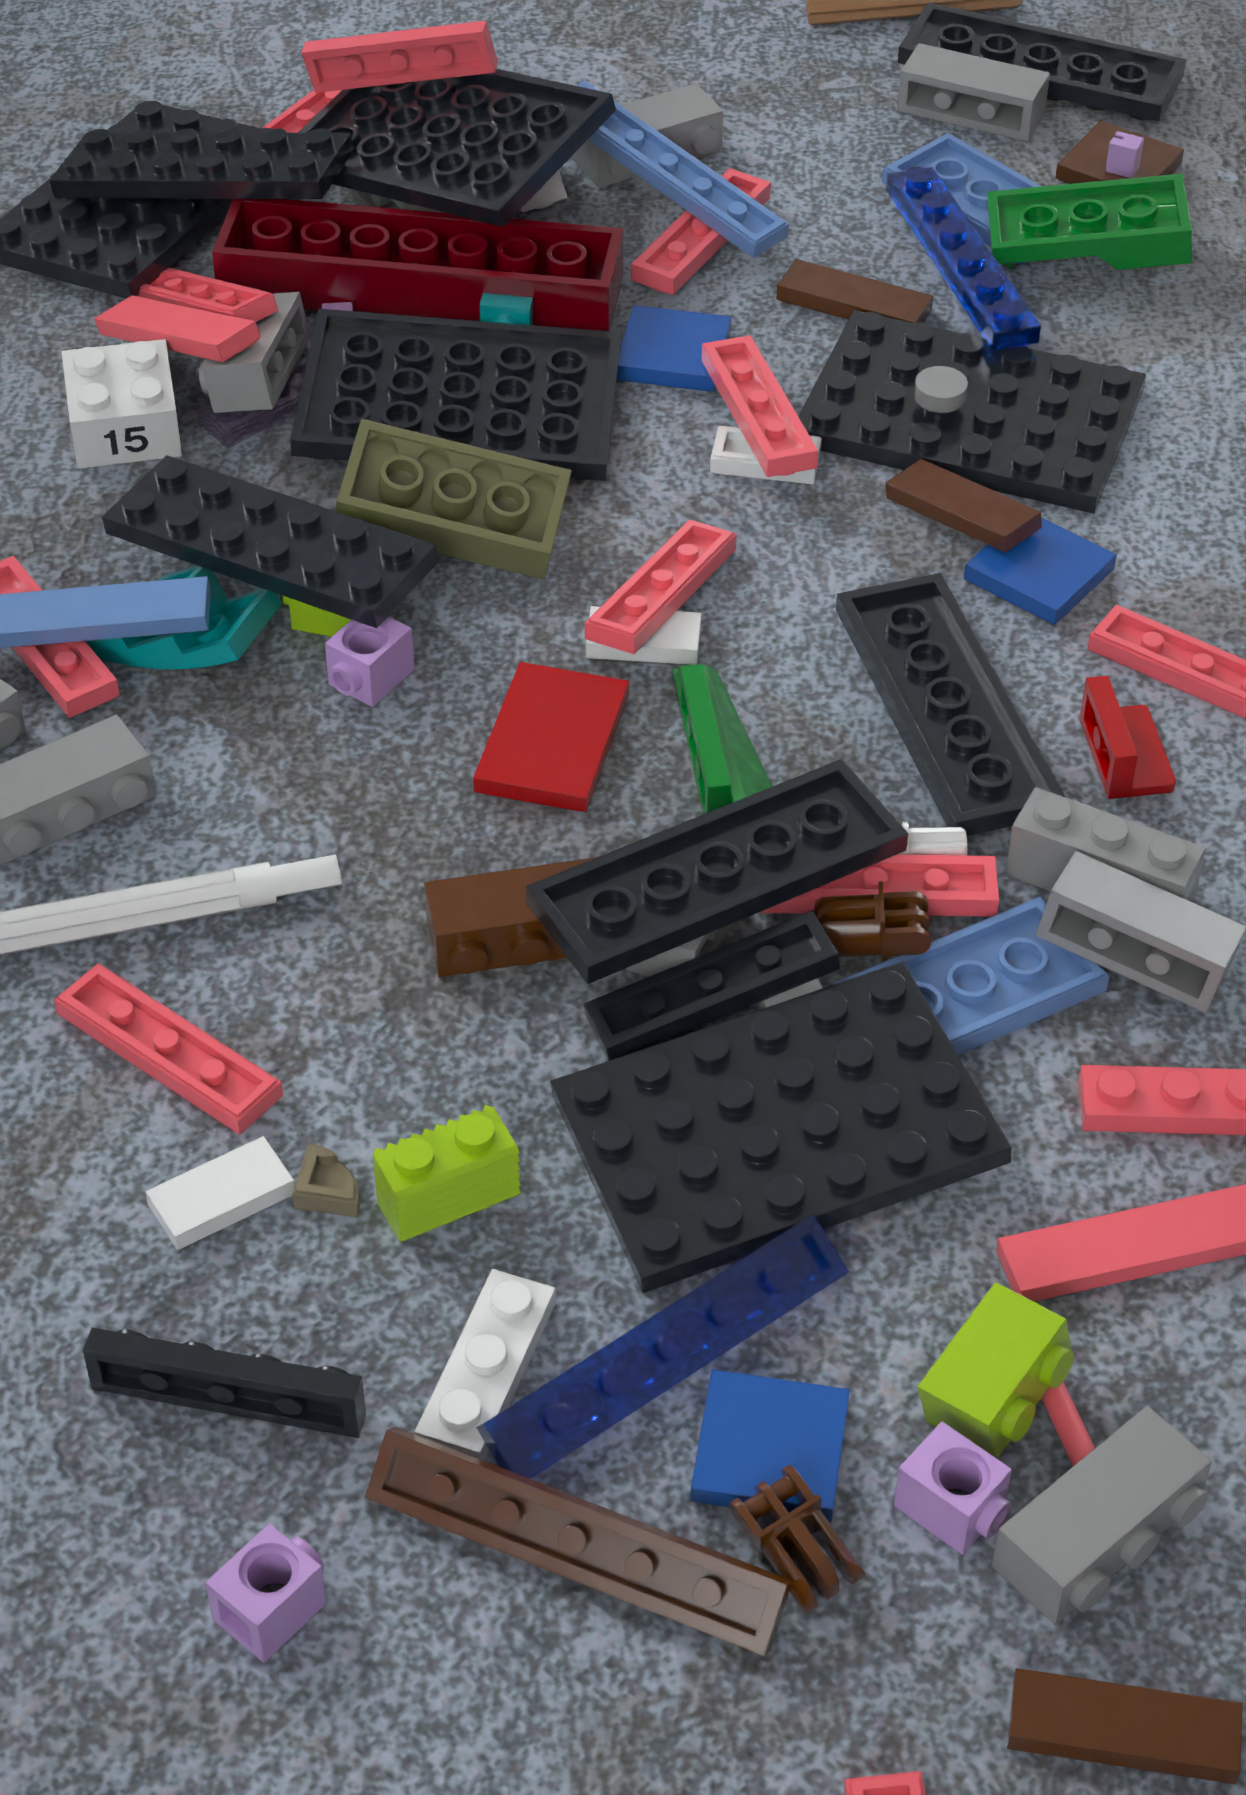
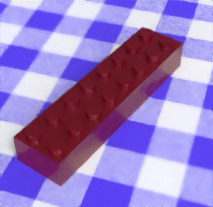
[212,199,623,331]

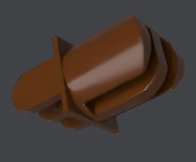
[814,881,931,962]
[729,1464,866,1615]

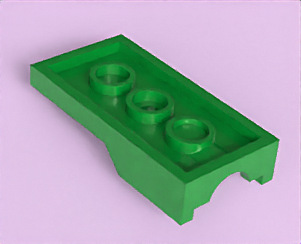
[987,174,1192,270]

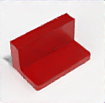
[1079,675,1176,799]

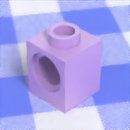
[325,616,415,707]
[894,1421,1012,1555]
[205,1523,327,1663]

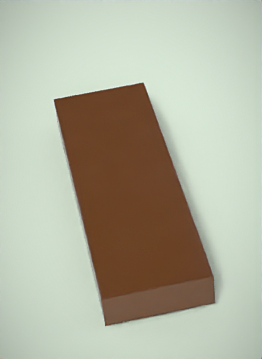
[776,259,933,323]
[885,459,1042,553]
[1007,1668,1243,1784]

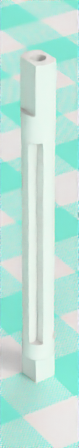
[0,855,342,955]

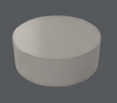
[914,366,968,413]

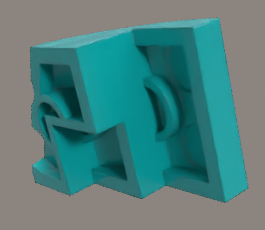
[85,565,282,669]

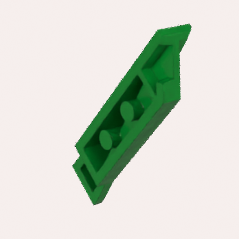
[672,664,773,814]

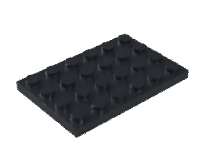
[298,69,616,227]
[0,101,270,299]
[290,309,621,481]
[798,310,1146,514]
[550,961,1012,1293]

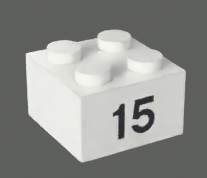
[61,339,182,469]

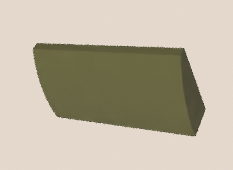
[335,419,572,580]

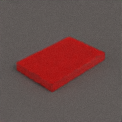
[473,662,629,813]

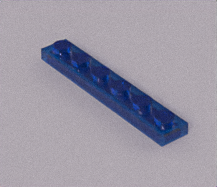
[886,167,1041,351]
[476,1214,849,1479]

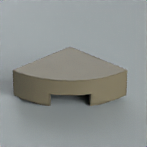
[292,1143,360,1218]

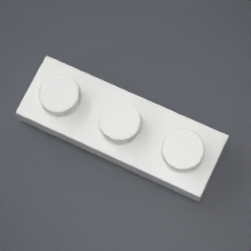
[414,1269,556,1461]

